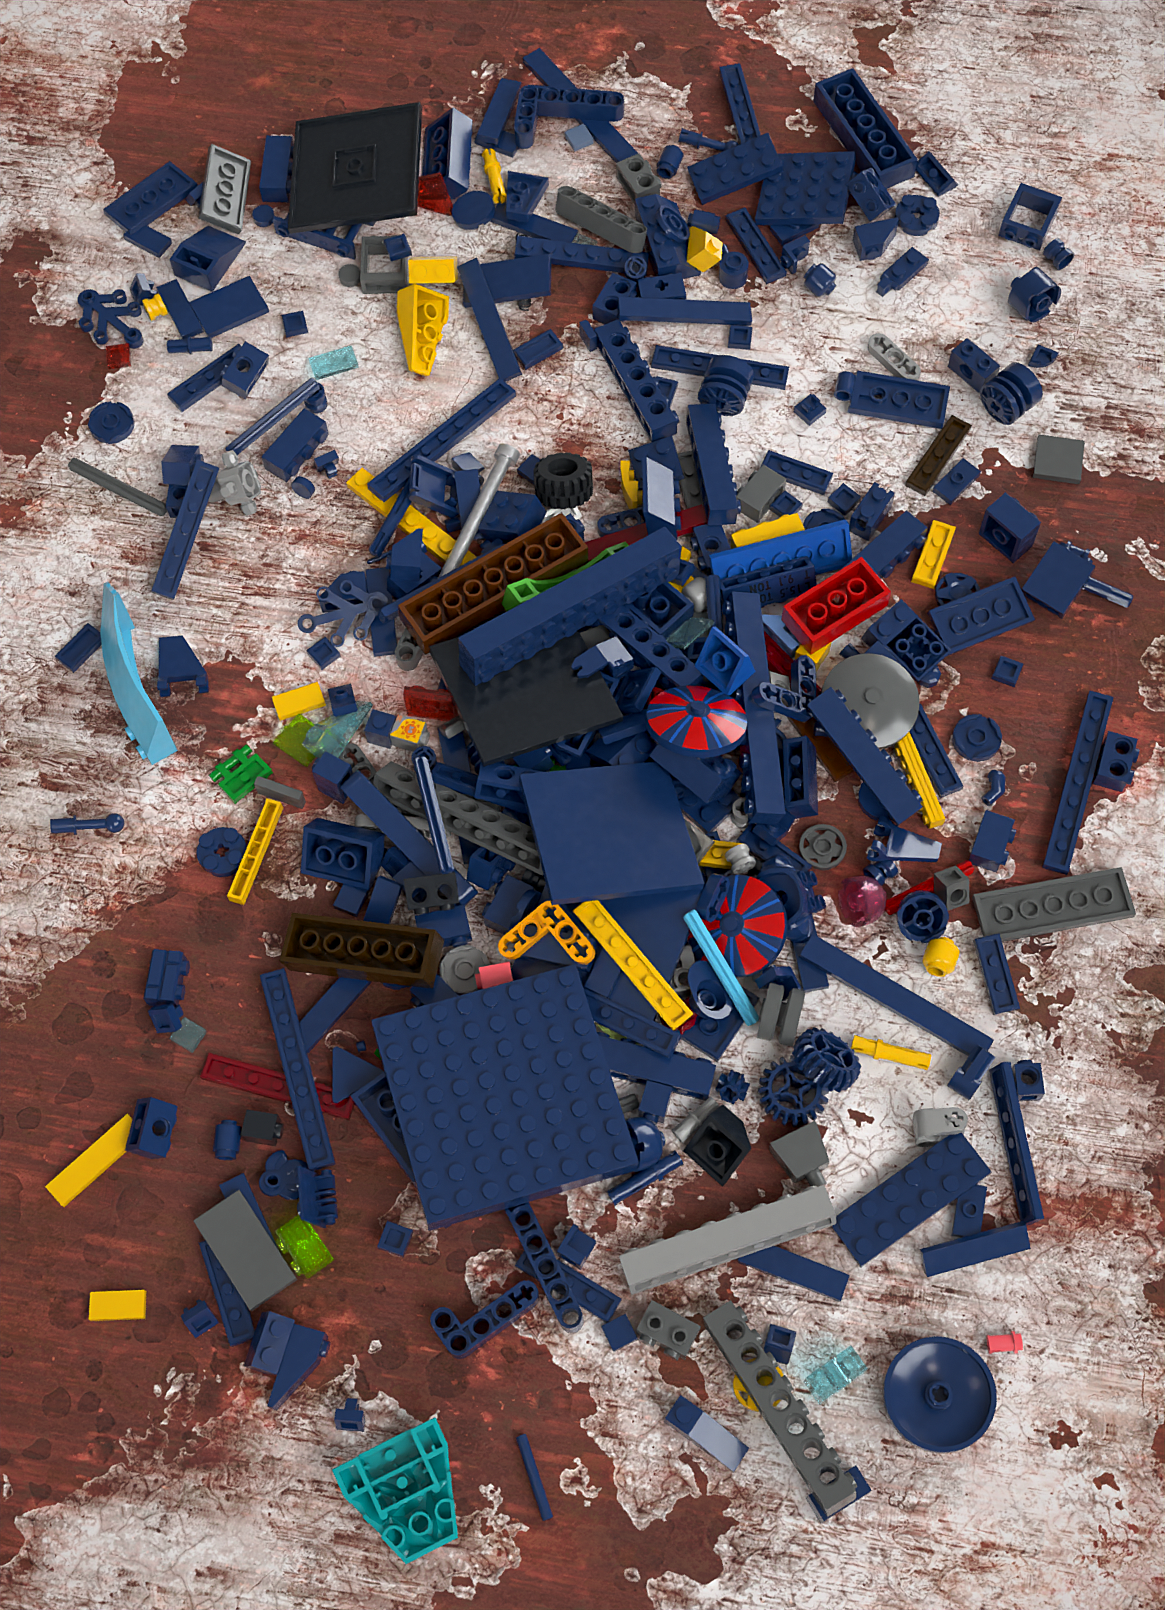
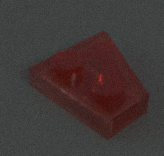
[418,172,453,216]

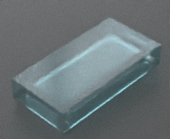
[308,345,359,380]

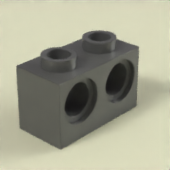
[616,153,662,205]

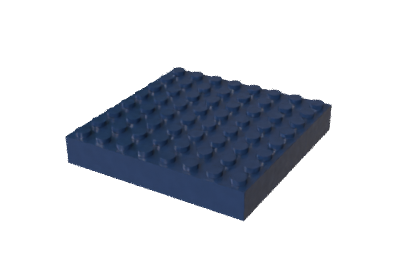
[371,964,639,1231]

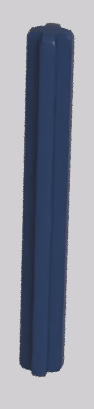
[225,378,320,455]
[413,756,454,874]

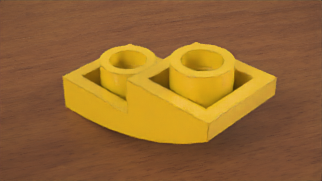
[621,461,643,509]

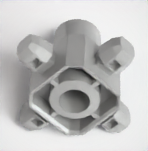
[208,450,261,516]

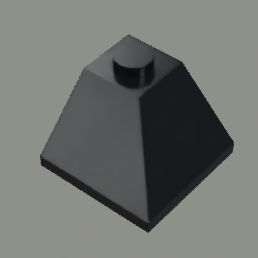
[683,1104,752,1187]

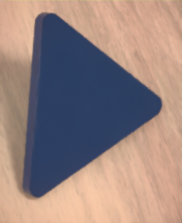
[332,1047,383,1104]

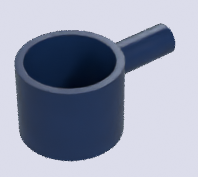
[719,244,749,289]

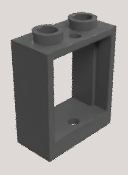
[360,235,408,294]

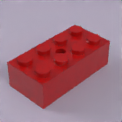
[781,557,891,655]

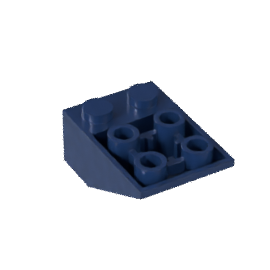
[169,226,246,292]
[861,599,952,682]

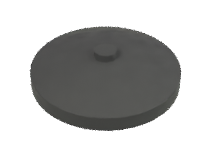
[821,653,920,750]

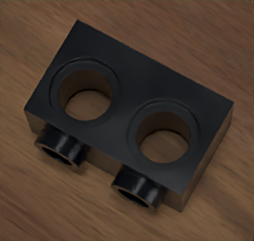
[404,872,460,915]

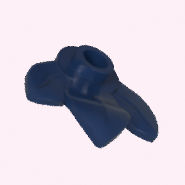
[259,1150,308,1200]

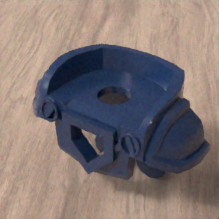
[756,853,826,941]

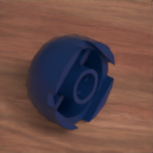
[897,890,949,943]
[625,1117,665,1172]

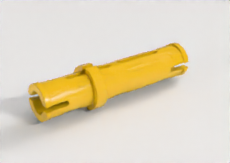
[482,148,507,204]
[851,1035,931,1070]

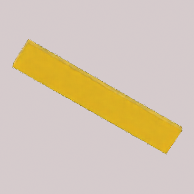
[573,900,693,1030]

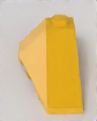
[397,283,449,377]

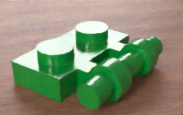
[208,744,273,804]

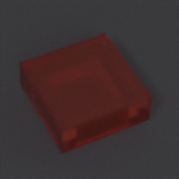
[106,343,131,369]

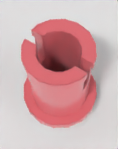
[986,1331,1023,1354]

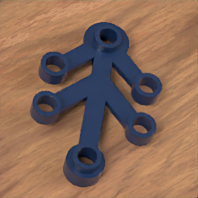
[77,289,144,349]
[298,580,389,647]

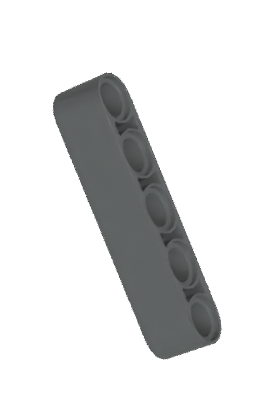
[555,186,647,253]

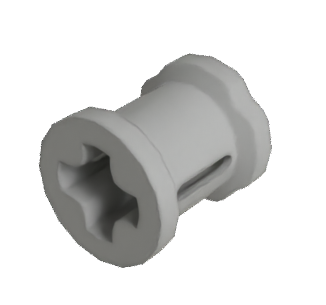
[731,798,750,828]

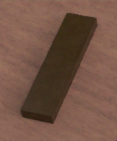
[905,415,972,496]

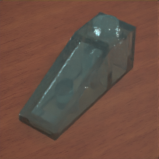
[302,701,373,758]

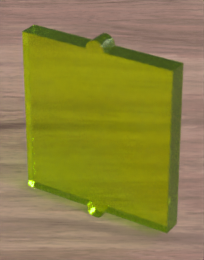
[273,714,332,767]

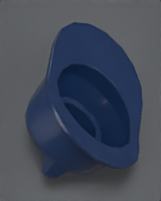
[687,961,732,1020]

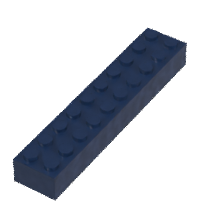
[458,527,682,686]

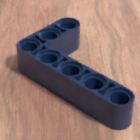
[514,85,625,149]

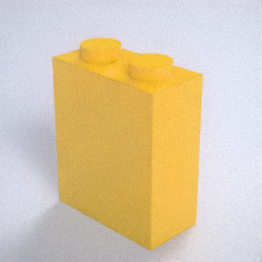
[408,256,458,283]

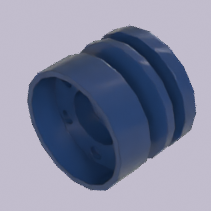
[698,355,754,416]
[980,362,1043,425]

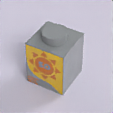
[390,714,430,752]

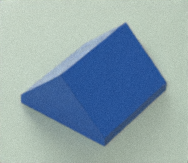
[694,626,756,695]

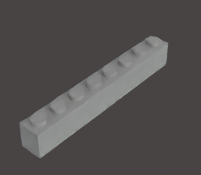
[619,1185,836,1295]

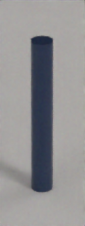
[516,1434,553,1521]

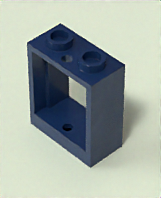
[998,183,1062,251]

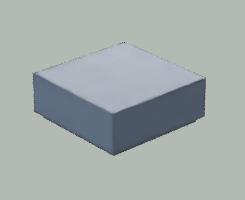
[565,123,594,152]

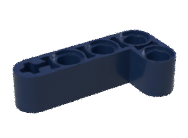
[430,1280,539,1359]

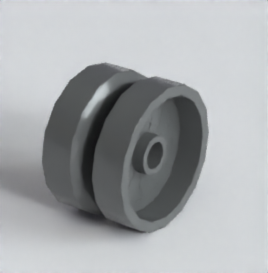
[757,982,806,1047]

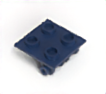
[295,1166,338,1228]

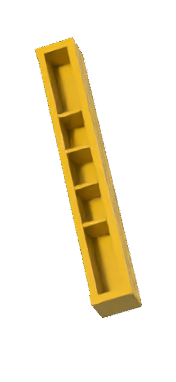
[894,732,946,829]
[227,798,283,905]

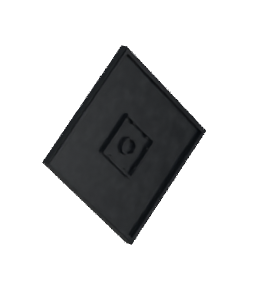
[288,102,422,234]
[429,630,623,767]

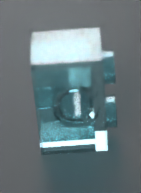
[804,1346,868,1405]

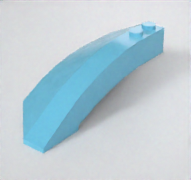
[100,582,178,765]

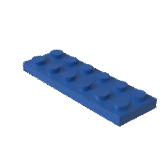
[709,519,853,580]

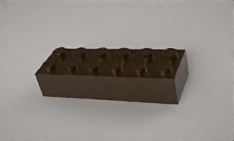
[279,913,444,989]

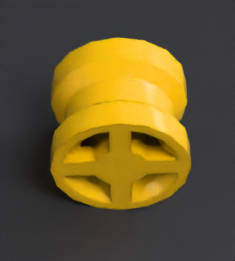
[142,294,168,321]

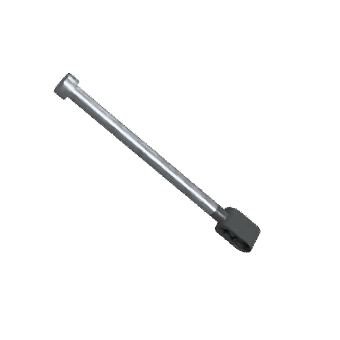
[395,443,520,671]

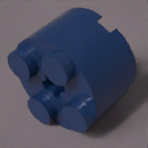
[1008,267,1061,323]

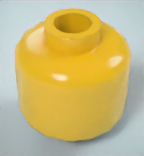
[922,937,960,977]

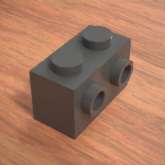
[636,1300,701,1361]

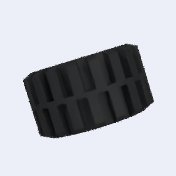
[533,452,593,510]

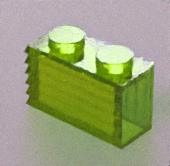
[275,1214,335,1279]

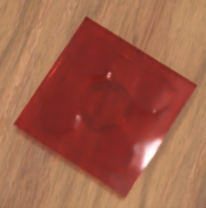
[403,685,457,721]

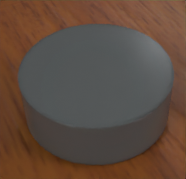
[338,264,360,287]

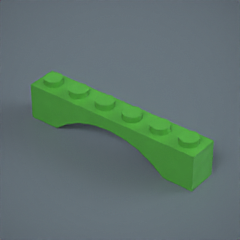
[502,542,629,611]

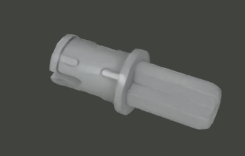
[671,1097,719,1143]

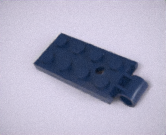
[834,370,950,429]

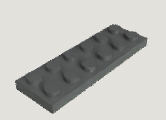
[972,867,1136,942]

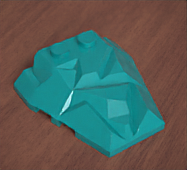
[332,1417,458,1564]

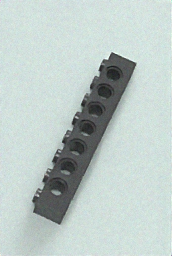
[373,761,544,876]
[703,1300,858,1517]

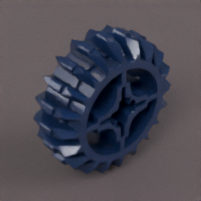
[792,1027,862,1093]
[758,1055,829,1127]

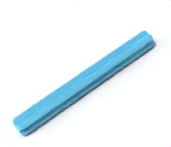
[683,910,759,1026]

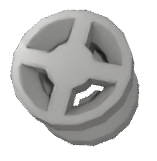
[725,844,756,875]

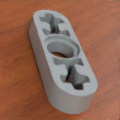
[868,333,921,381]

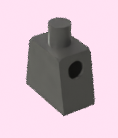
[769,1121,829,1187]

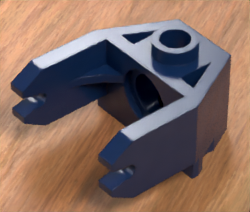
[571,637,634,680]

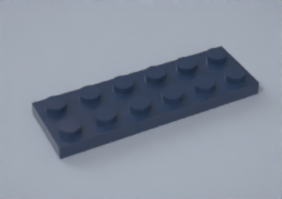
[831,1132,992,1267]

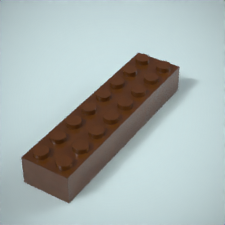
[398,512,588,655]

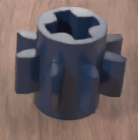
[715,1070,750,1104]

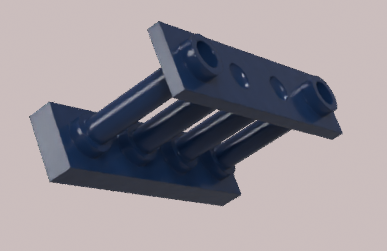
[273,213,375,260]

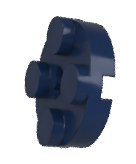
[895,194,940,236]
[197,827,247,877]

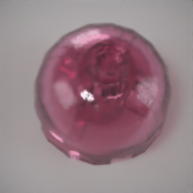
[838,875,887,928]

